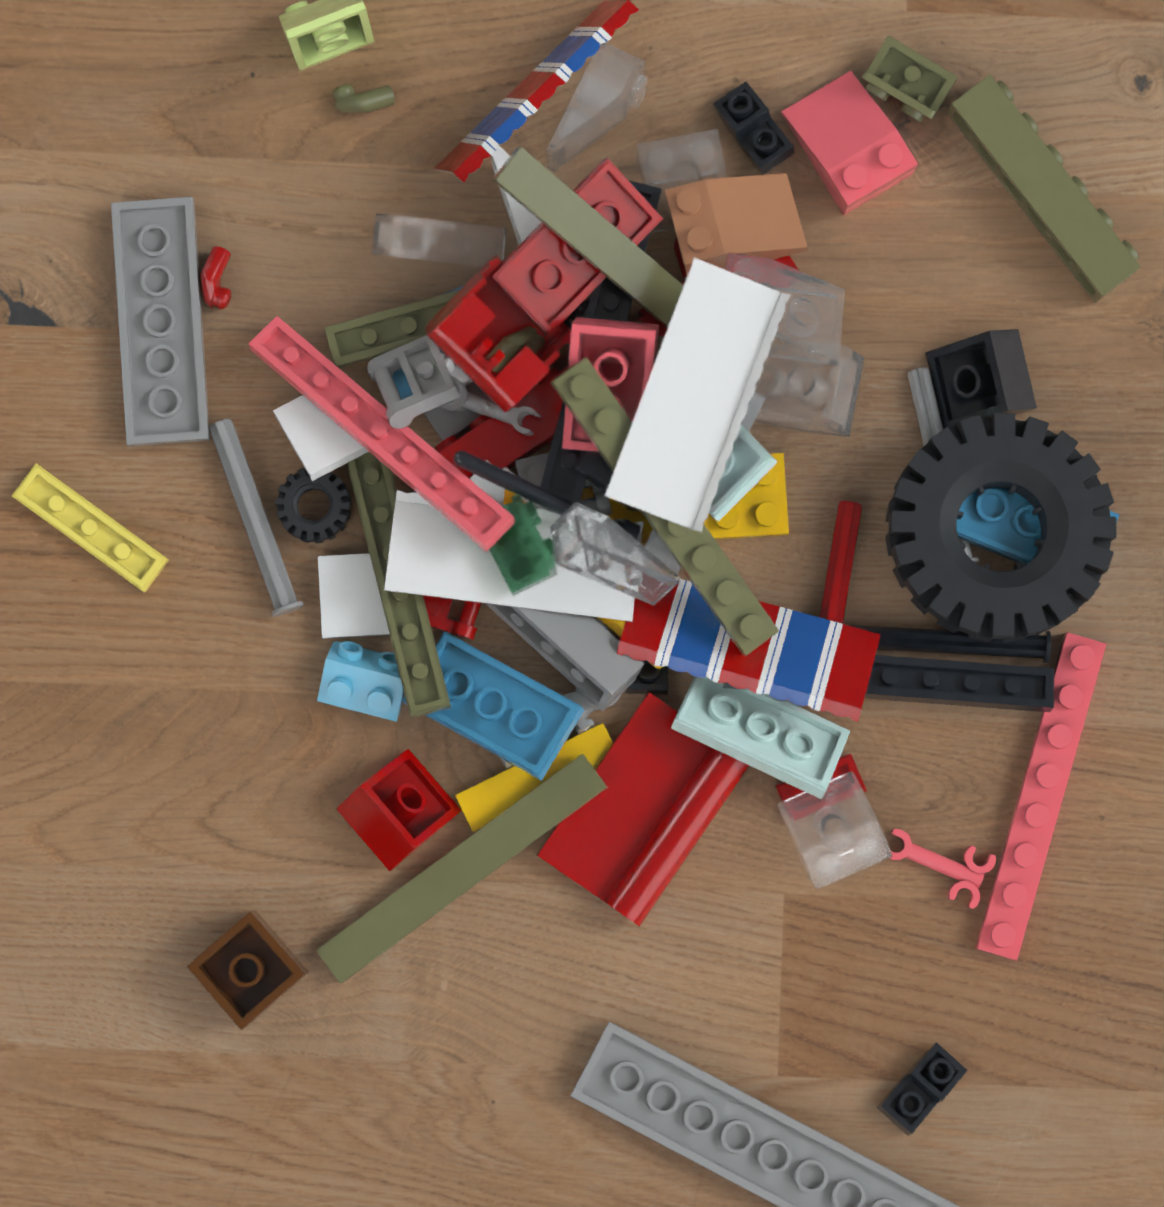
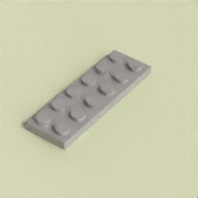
[111,197,210,447]

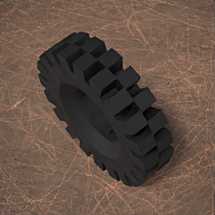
[885,413,1117,642]

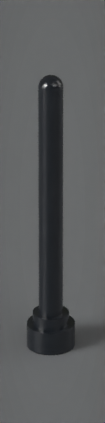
[453,451,641,556]

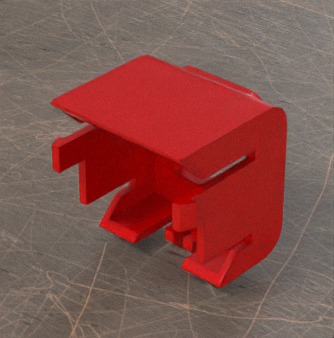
[425,255,571,412]

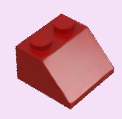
[336,748,462,872]

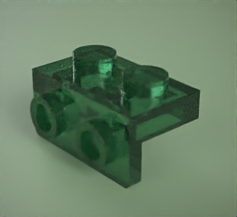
[489,494,561,596]

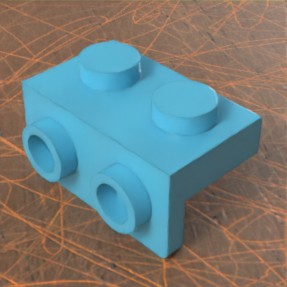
[317,641,404,722]

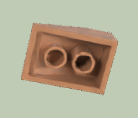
[665,173,808,276]

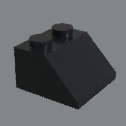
[926,329,1037,430]

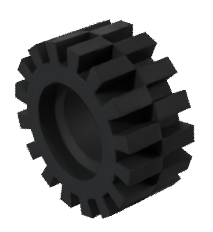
[275,468,352,544]

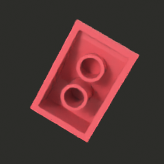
[781,71,918,215]
[562,317,659,452]

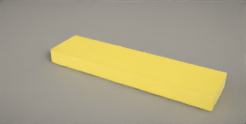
[12,463,169,593]

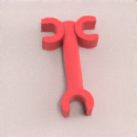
[882,829,996,909]

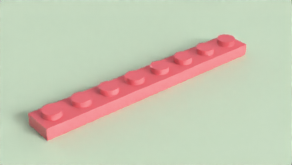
[248,316,515,552]
[975,632,1107,961]

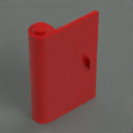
[537,692,750,927]

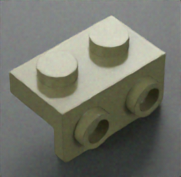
[862,35,958,122]

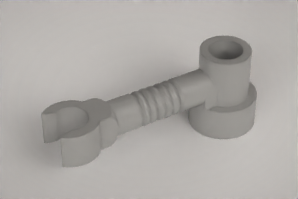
[439,376,541,436]

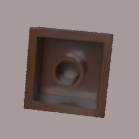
[186,910,309,1030]

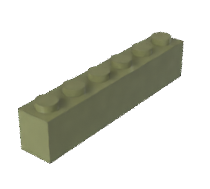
[947,75,1141,303]

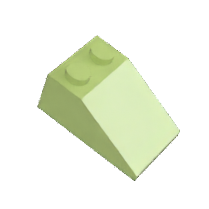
[278,0,374,71]

